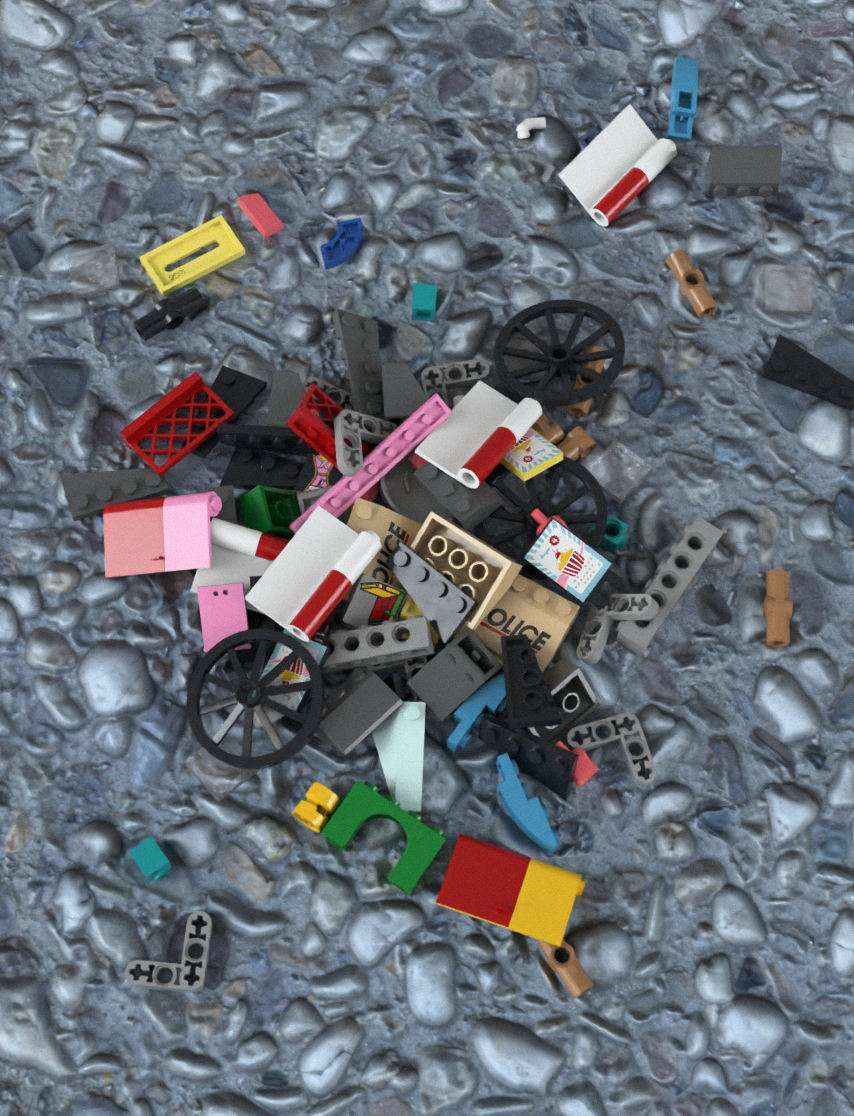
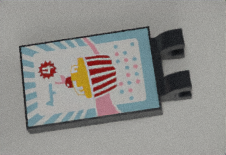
[521,517,624,609]
[250,623,333,713]

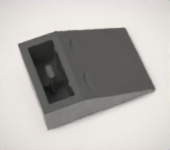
[406,628,503,722]

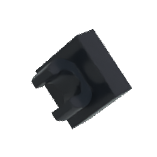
[383,674,412,701]

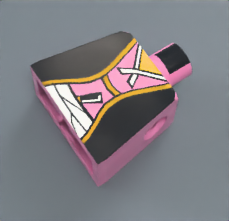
[295,453,343,497]

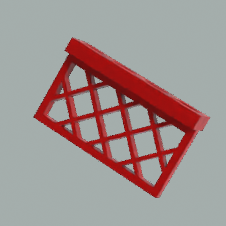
[120,372,235,477]
[286,383,377,470]

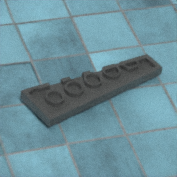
[332,308,384,446]

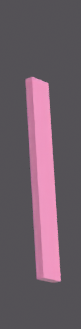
[289,394,453,534]

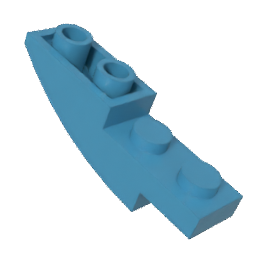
[667,56,698,142]
[447,673,507,753]
[496,753,560,854]

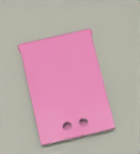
[197,583,252,652]

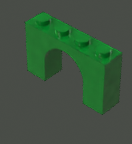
[321,780,446,897]

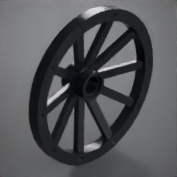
[494,299,625,406]
[473,456,608,580]
[187,629,325,770]

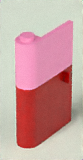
[103,491,222,578]

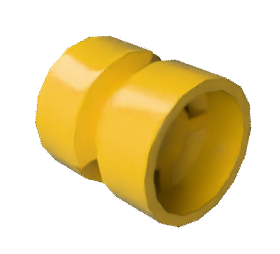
[292,782,342,833]

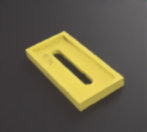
[139,215,245,297]

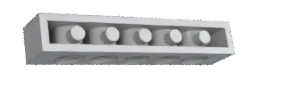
[616,517,723,657]
[321,615,434,675]

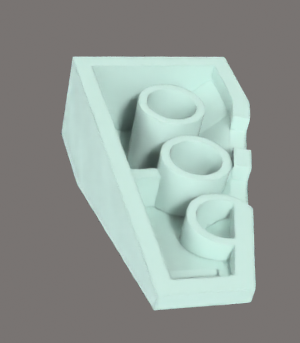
[372,701,426,812]

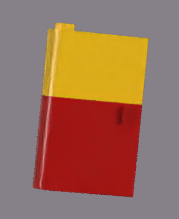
[436,833,586,947]

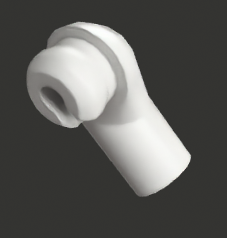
[516,117,546,139]

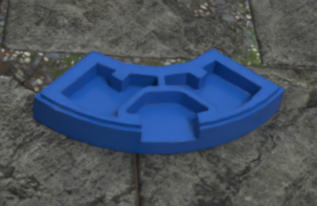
[320,218,362,270]

